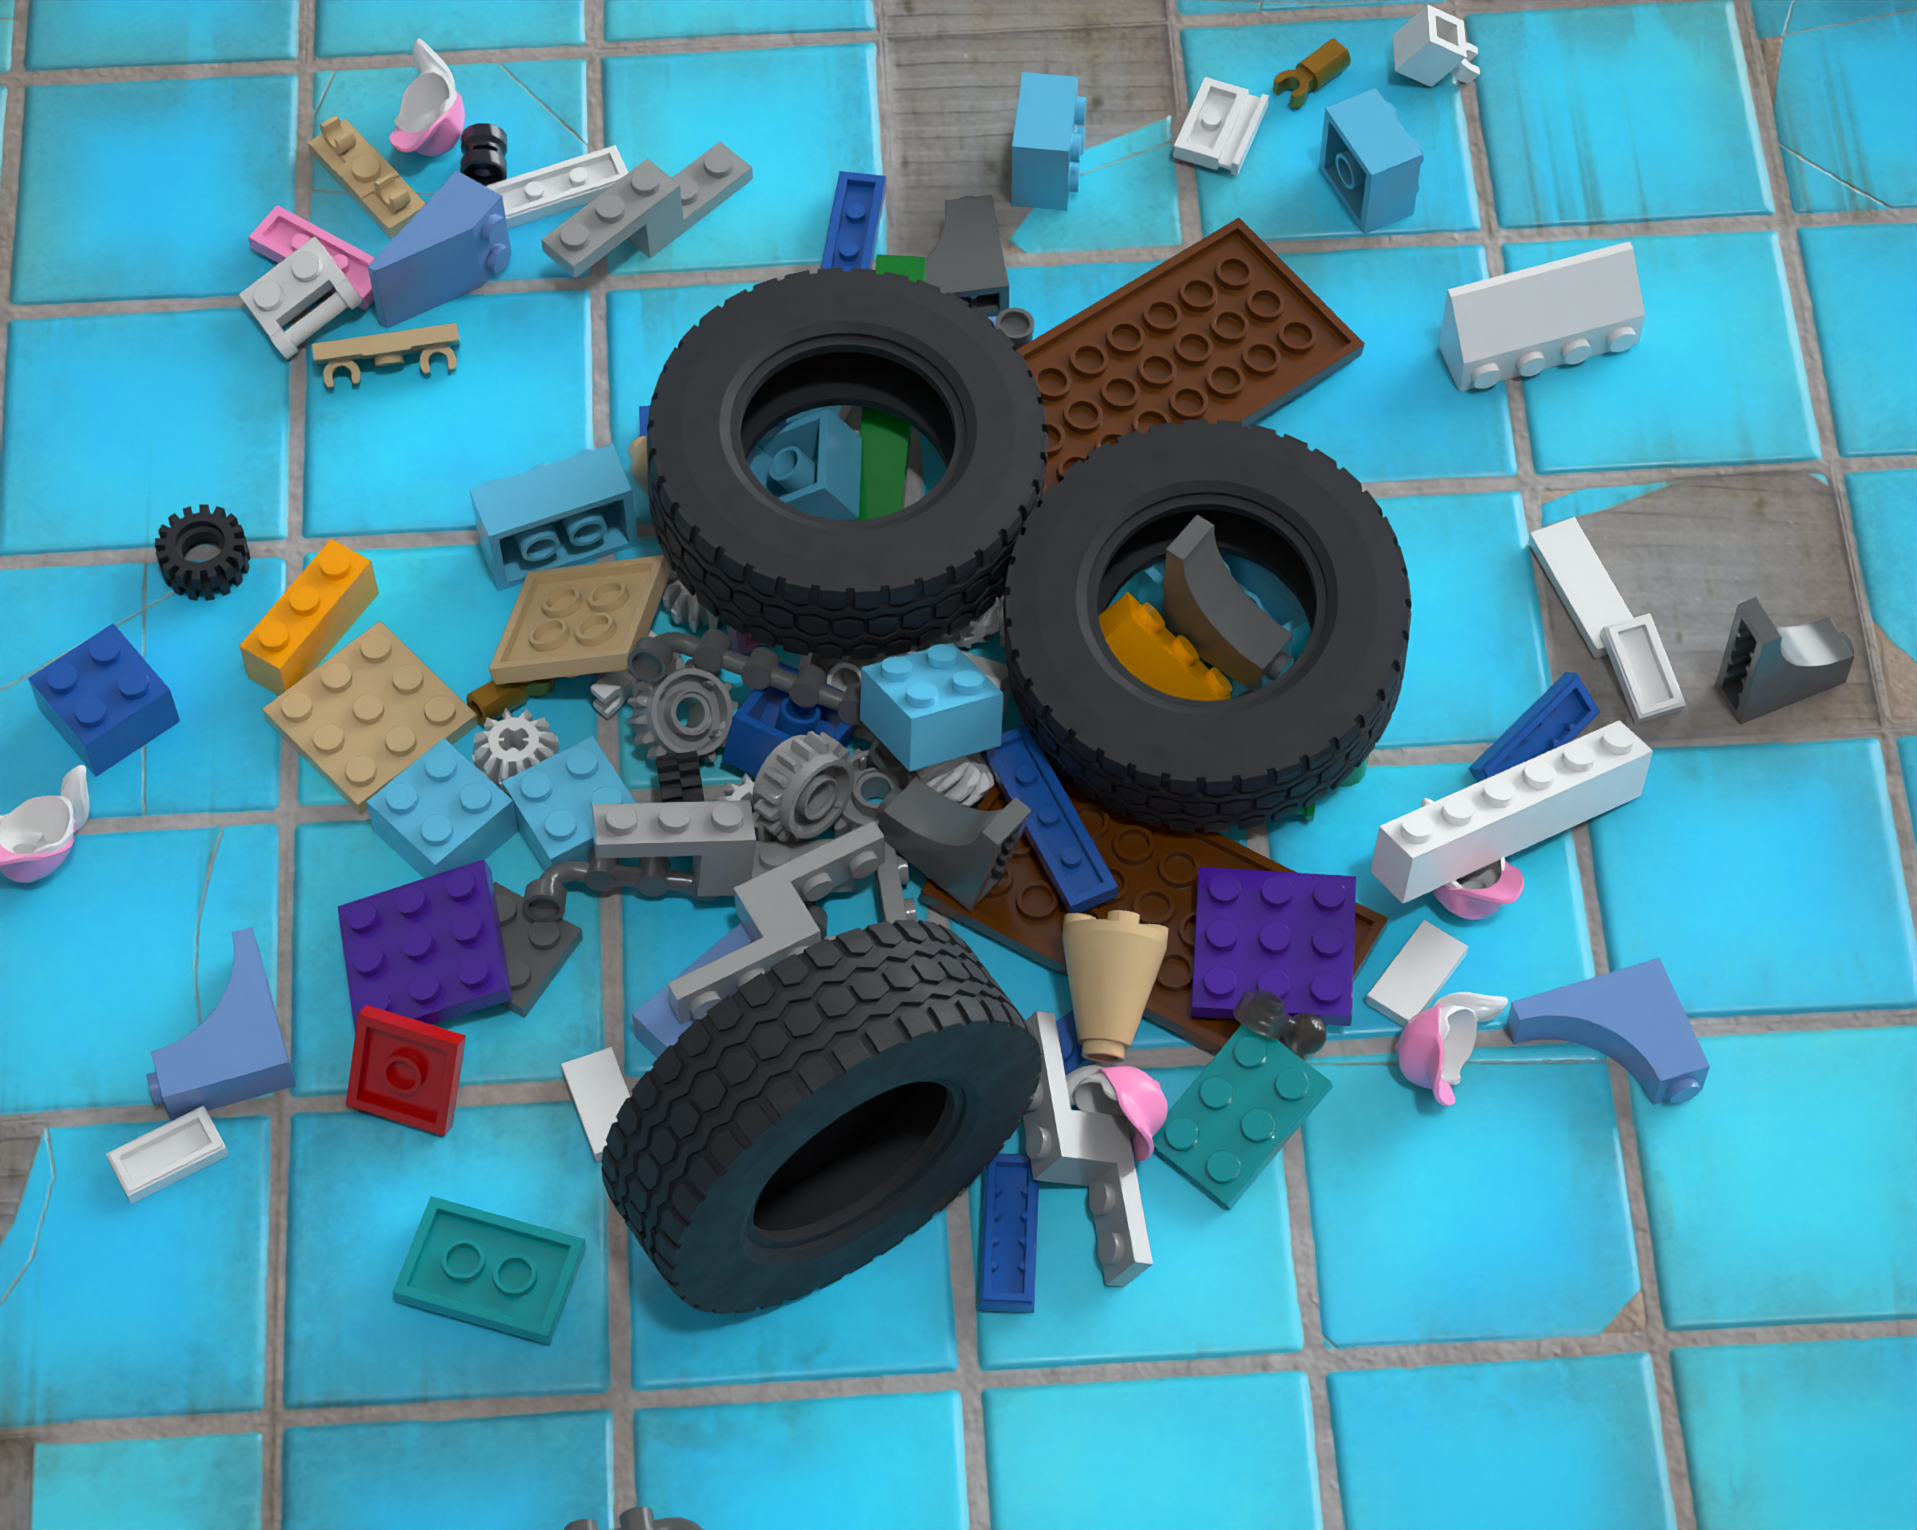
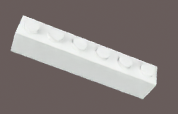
[1370,720,1653,904]

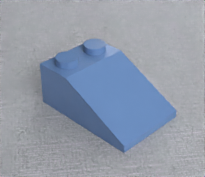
[368,170,512,329]

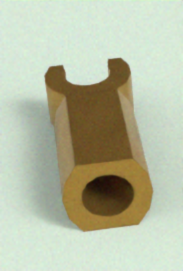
[1273,38,1351,109]
[466,678,556,726]

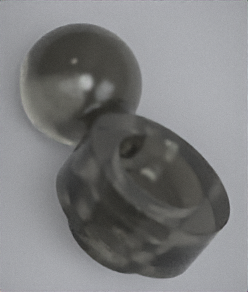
[1233,989,1327,1056]

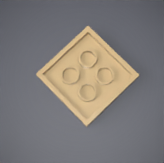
[488,555,671,685]
[262,621,479,815]

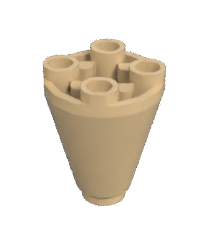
[1062,910,1169,1063]

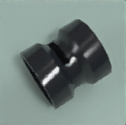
[460,123,508,186]

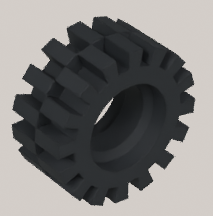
[155,504,250,601]
[656,751,705,803]

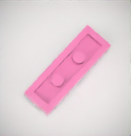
[248,205,375,310]

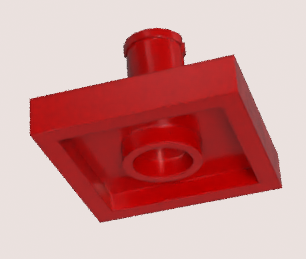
[346,1005,466,1136]

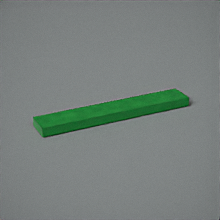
[852,255,927,521]

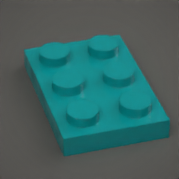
[1152,1017,1333,1210]
[392,1196,586,1345]

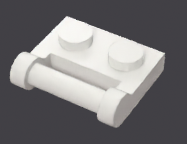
[239,236,364,360]

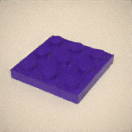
[337,859,513,1031]
[1191,867,1356,1026]

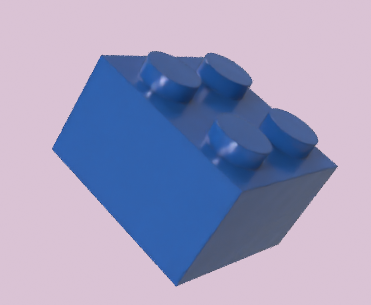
[28,623,180,777]

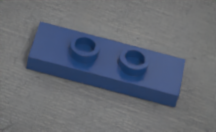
[1468,672,1600,783]
[979,1153,1039,1313]

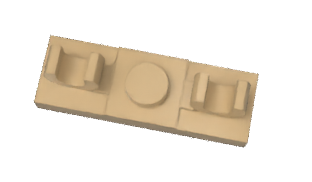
[308,115,426,239]
[311,323,461,389]

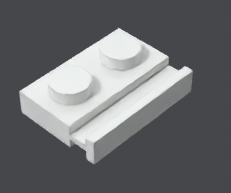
[1173,77,1269,176]

